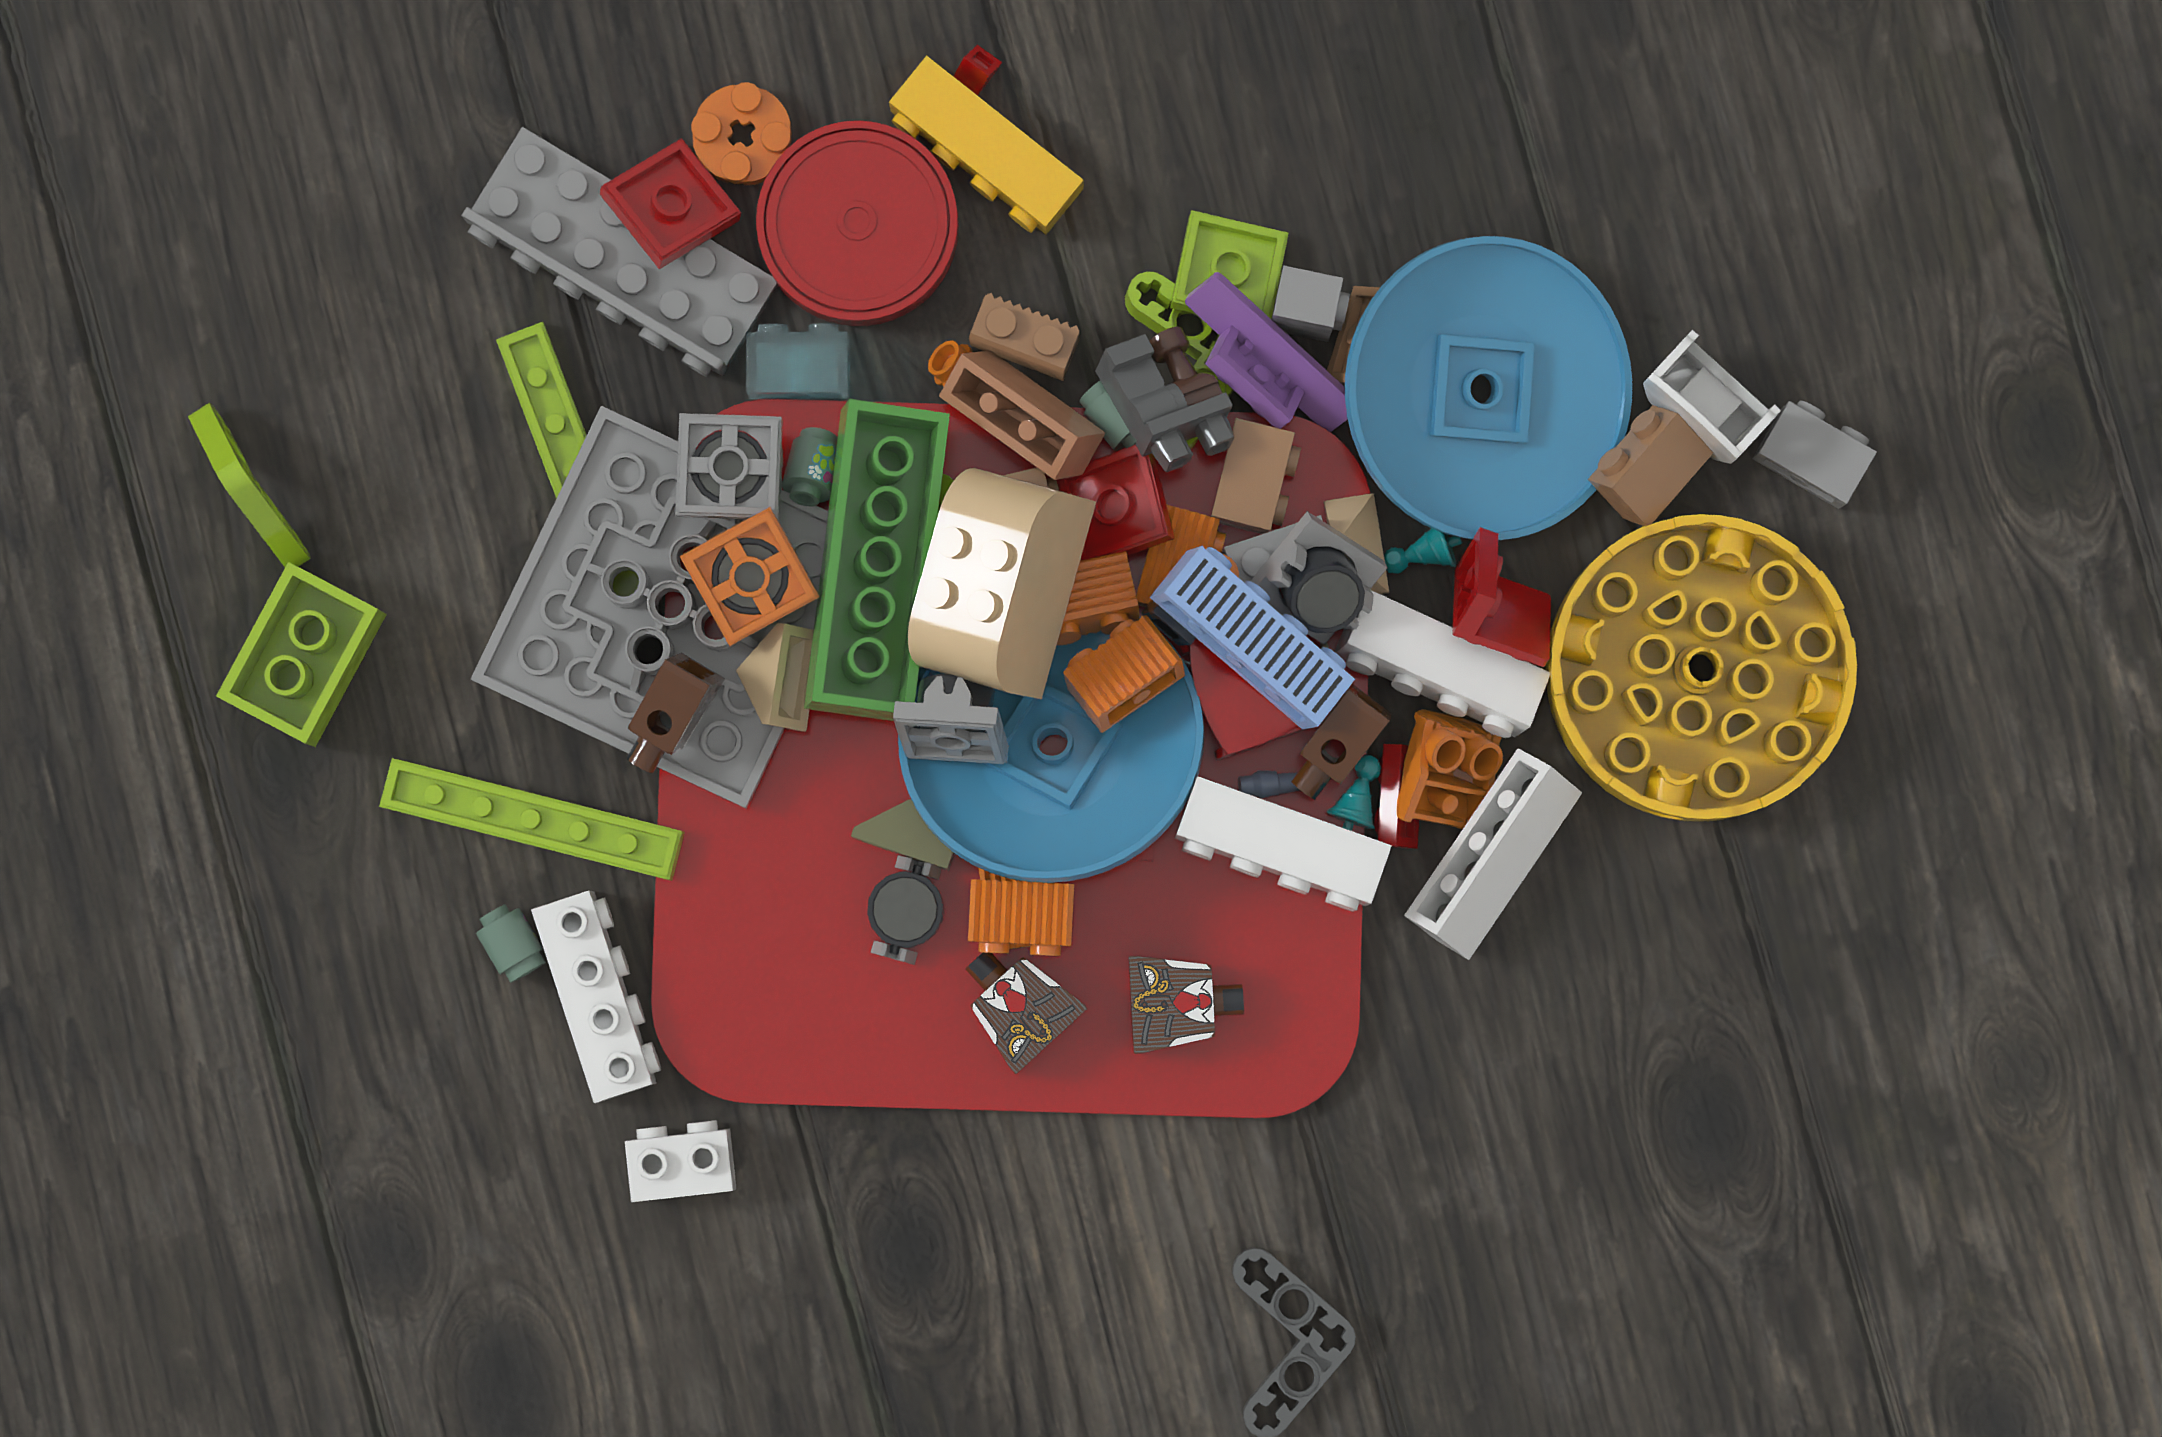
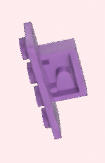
[1185,272,1348,432]

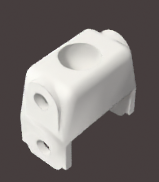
[1643,330,1781,464]

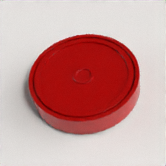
[756,121,959,326]

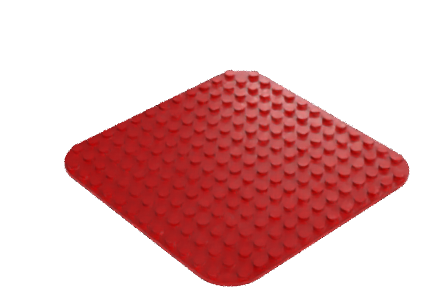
[651,399,1370,1118]

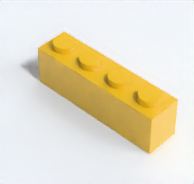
[889,55,1084,235]

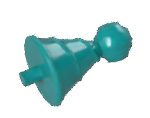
[1383,528,1462,574]
[1327,755,1382,831]

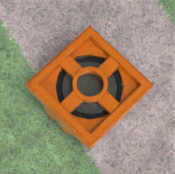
[680,506,820,646]

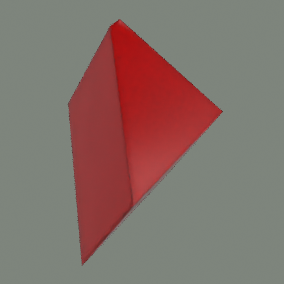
[953,44,1002,96]

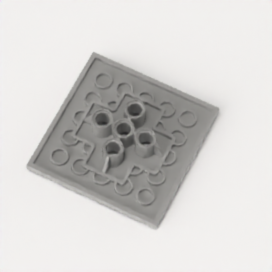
[471,406,828,809]

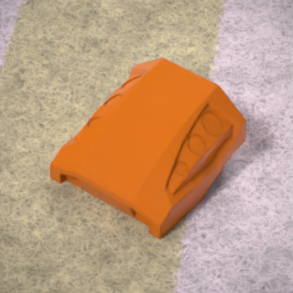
[1396,709,1503,829]

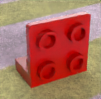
[1452,527,1551,667]

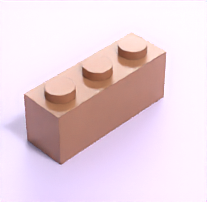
[939,350,1106,480]

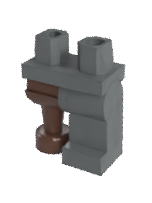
[1095,326,1234,472]

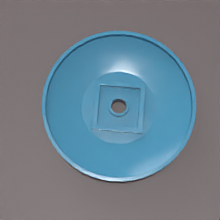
[1345,236,1632,540]
[898,630,1204,883]

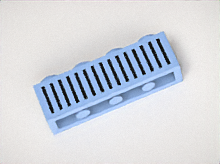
[1150,546,1355,730]

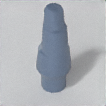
[1238,770,1299,798]

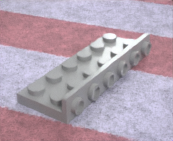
[461,127,778,377]

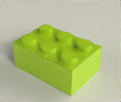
[216,562,387,747]

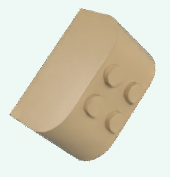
[908,468,1096,699]

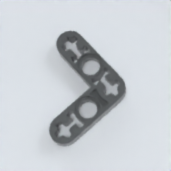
[1232,1247,1356,1437]

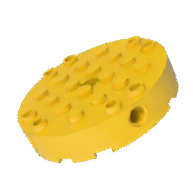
[1546,514,1857,822]

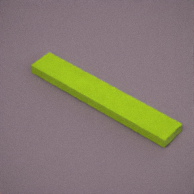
[496,322,639,597]
[379,758,685,881]

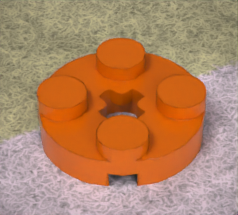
[691,82,792,185]

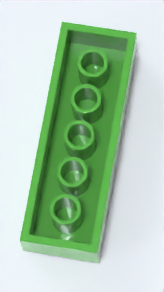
[804,399,950,721]

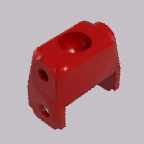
[1179,639,1322,760]

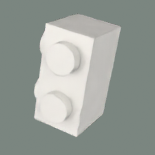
[625,1120,736,1202]

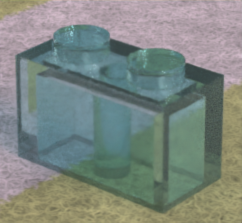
[746,323,850,399]

